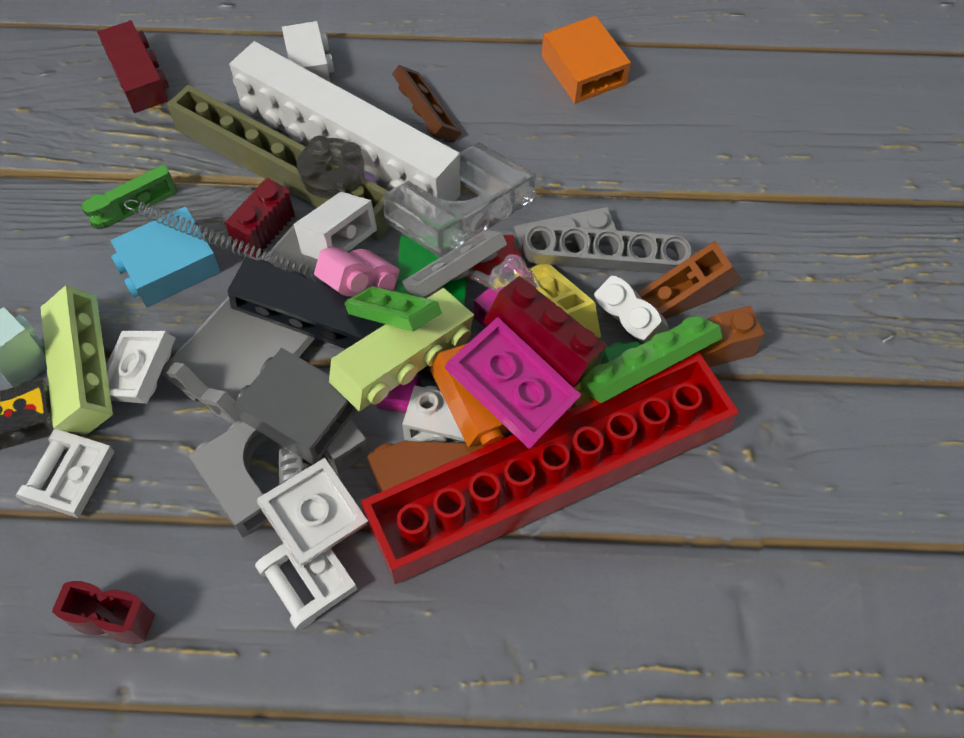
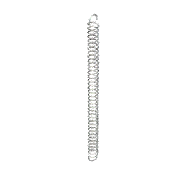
[124,200,323,284]

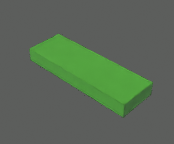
[345,286,442,332]

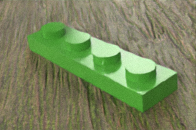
[580,315,722,403]

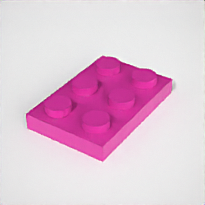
[445,317,581,449]

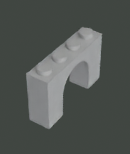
[188,419,369,538]

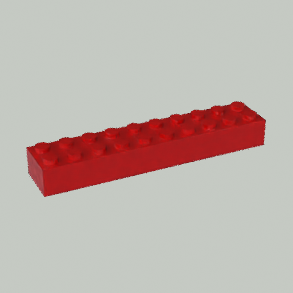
[361,353,739,585]

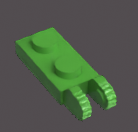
[81,164,178,229]

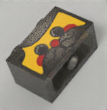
[0,379,54,450]

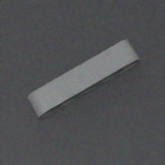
[521,224,691,273]

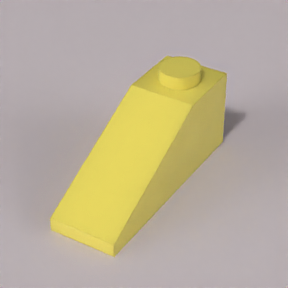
[517,264,601,338]

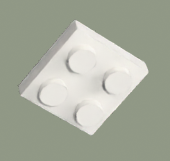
[106,331,176,404]
[257,458,368,568]

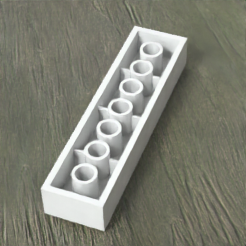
[229,41,460,220]

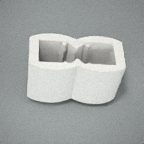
[594,275,669,344]

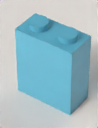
[110,206,221,308]

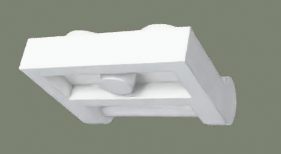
[15,429,114,518]
[255,543,357,631]

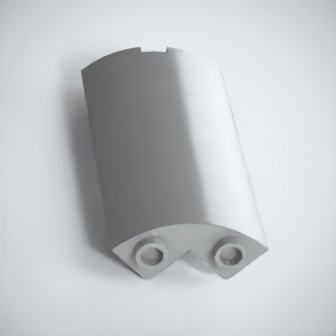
[161,225,353,424]

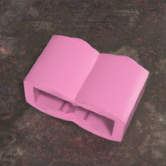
[314,247,400,297]

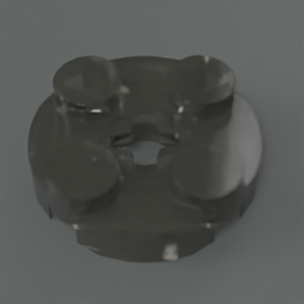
[297,135,365,199]

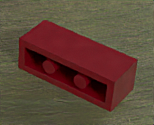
[97,20,169,113]
[483,276,607,388]

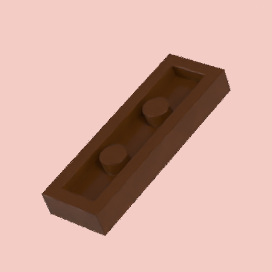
[392,65,462,142]

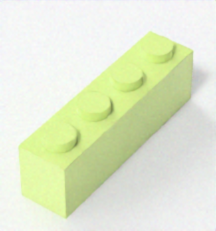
[40,285,113,435]
[329,288,474,412]

